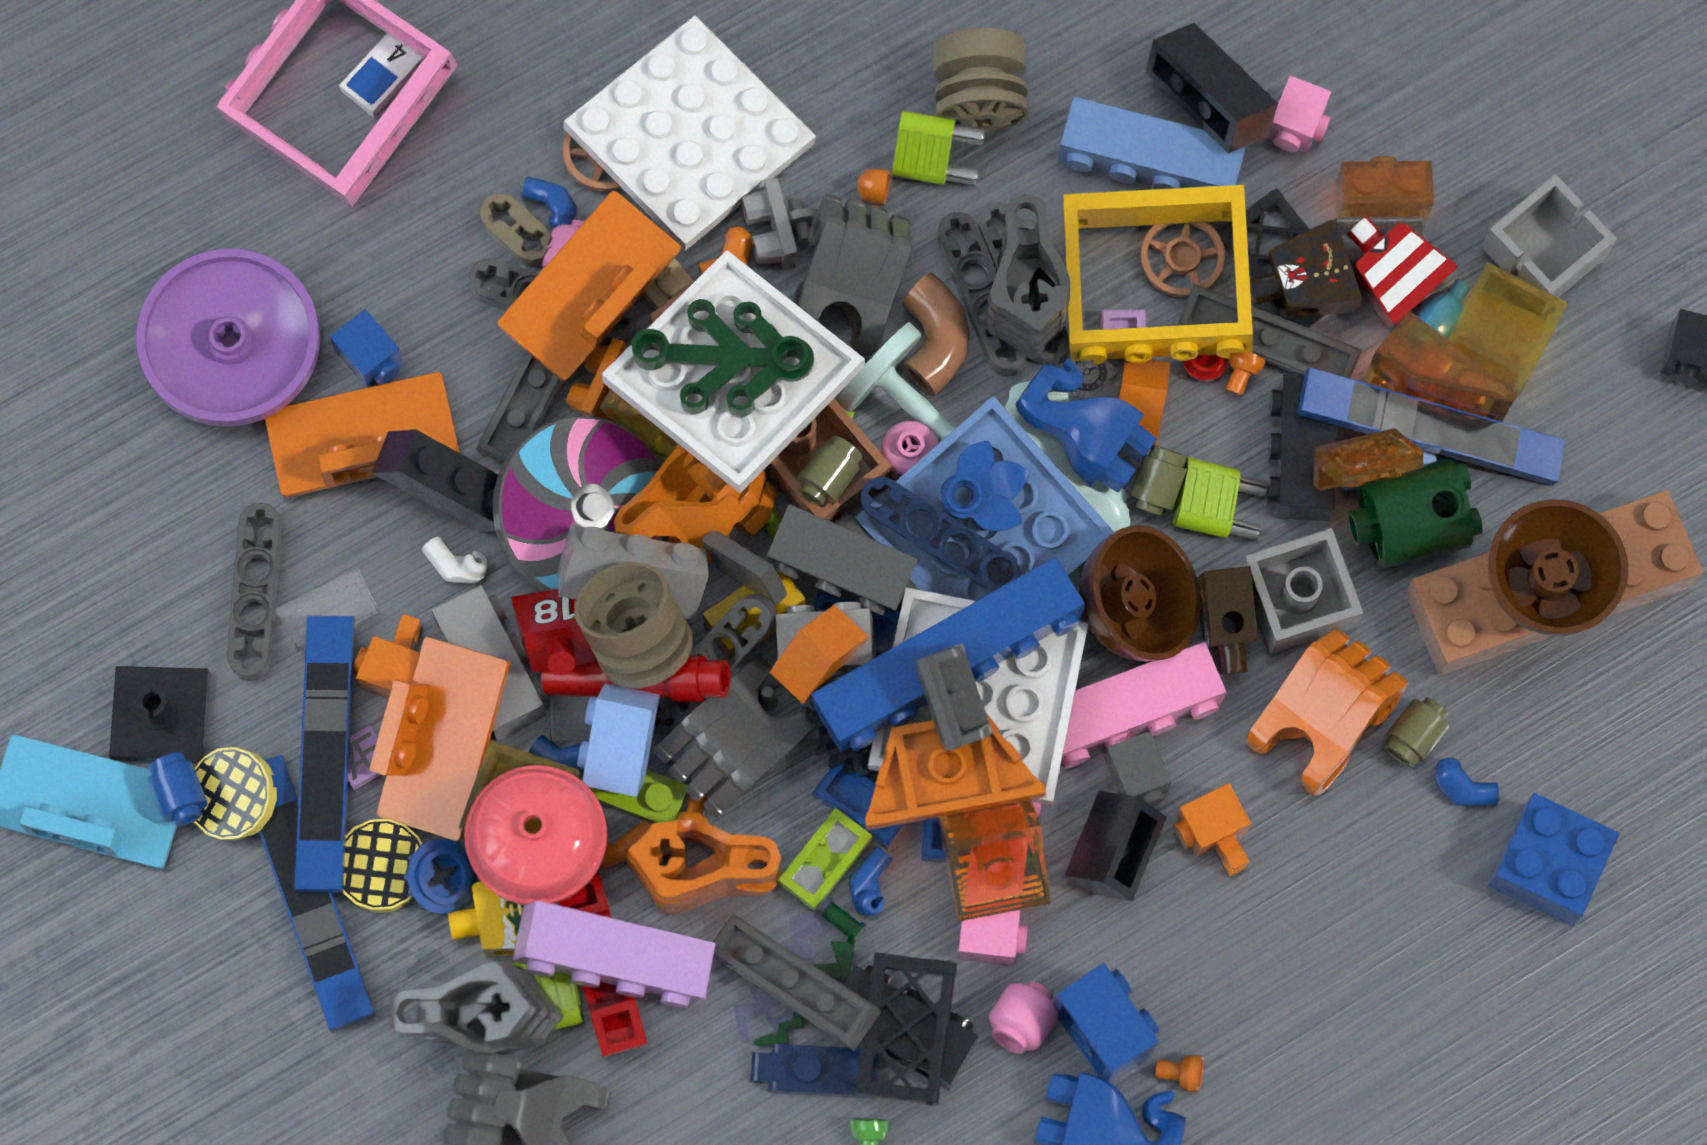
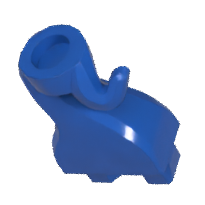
[1016,359,1157,493]
[1034,1072,1186,1145]

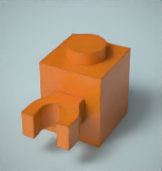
[353,614,423,699]
[1174,783,1251,877]

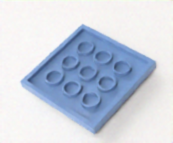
[855,396,1114,601]

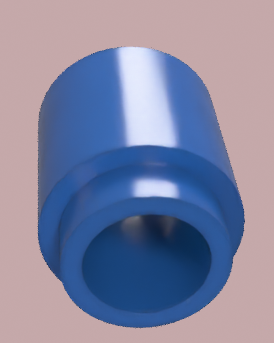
[148,752,208,826]

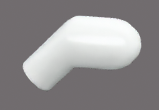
[421,536,488,584]

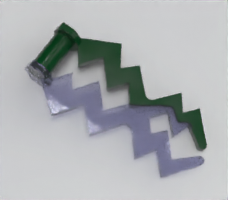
[733,897,867,1046]

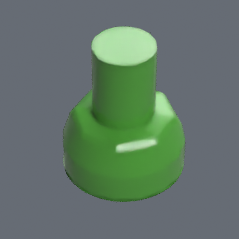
[850,1118,888,1145]

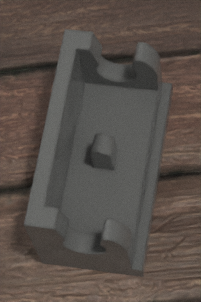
[913,643,993,751]

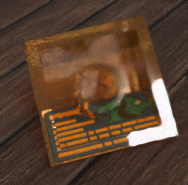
[938,800,1051,922]

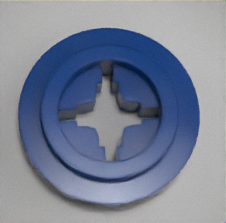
[403,839,477,915]

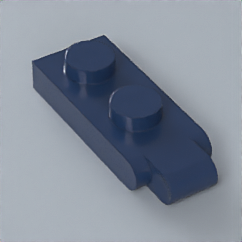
[750,1044,879,1099]

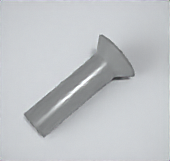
[758,686,778,711]

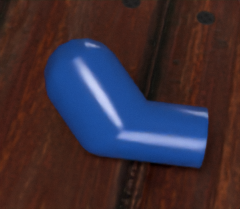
[522,176,577,228]
[1435,757,1499,806]
[849,846,893,916]

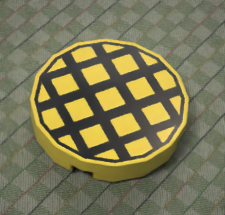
[194,747,277,841]
[343,819,422,913]

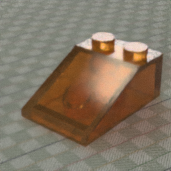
[1364,311,1518,422]

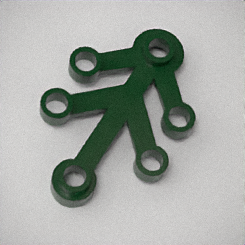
[632,299,814,417]

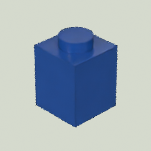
[330,309,404,388]

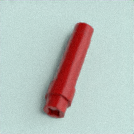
[541,655,731,702]

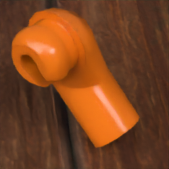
[698,226,753,275]
[599,820,651,869]

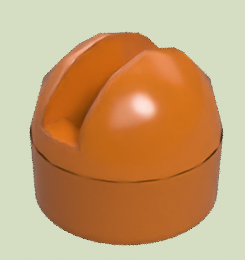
[857,168,891,206]

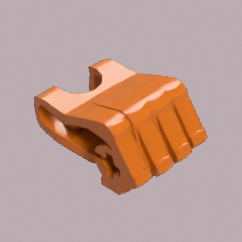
[614,444,778,564]
[1247,628,1409,796]
[626,819,782,915]

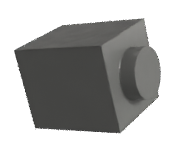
[1104,731,1172,806]

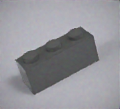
[767,504,917,616]

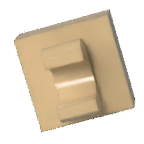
[643,258,694,309]

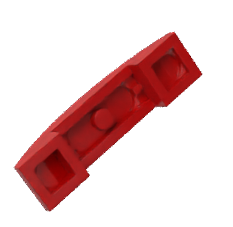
[558,870,648,1058]

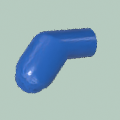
[529,734,589,775]

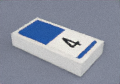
[339,34,424,117]

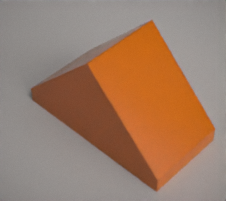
[1118,359,1170,445]
[770,605,869,705]

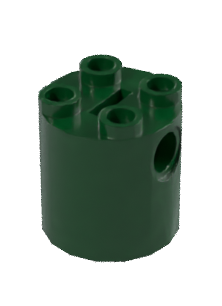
[1348,458,1483,568]

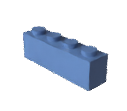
[1058,97,1246,189]

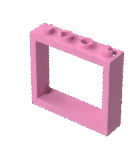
[216,0,458,207]

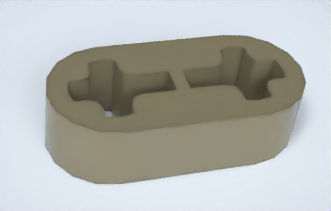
[480,193,551,268]

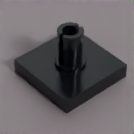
[109,666,211,763]

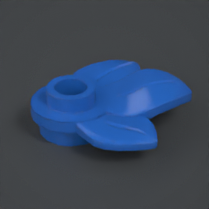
[941,440,1029,531]

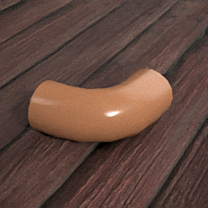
[902,272,970,396]

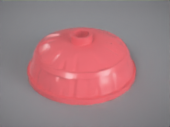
[465,765,607,905]

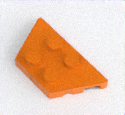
[865,711,1046,830]

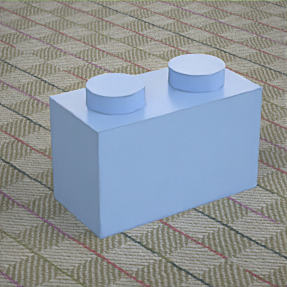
[577,683,660,797]

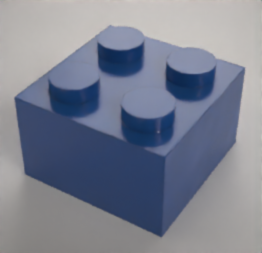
[1488,793,1620,926]
[1054,963,1160,1083]

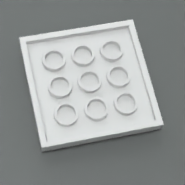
[564,16,816,251]
[601,250,865,493]
[868,587,1088,805]

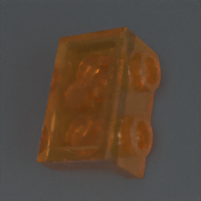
[1313,428,1424,491]

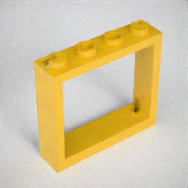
[1063,185,1253,365]

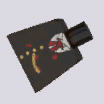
[1250,219,1362,320]
[1197,566,1257,675]

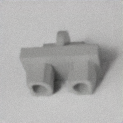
[742,178,817,270]

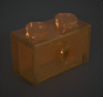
[1335,156,1434,223]

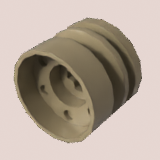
[932,28,1029,132]
[575,561,693,689]

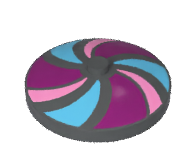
[493,416,669,591]

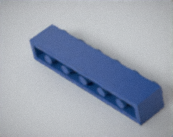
[812,557,1085,753]

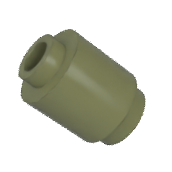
[797,435,862,506]
[1130,444,1187,515]
[1383,697,1450,768]

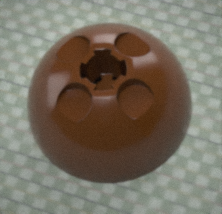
[1488,499,1628,636]
[1079,525,1201,662]

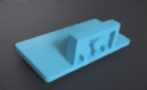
[0,735,177,869]

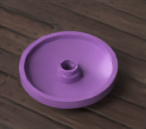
[136,248,320,427]

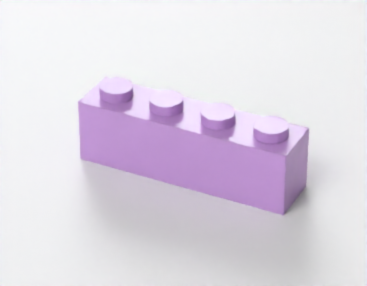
[513,900,715,1008]

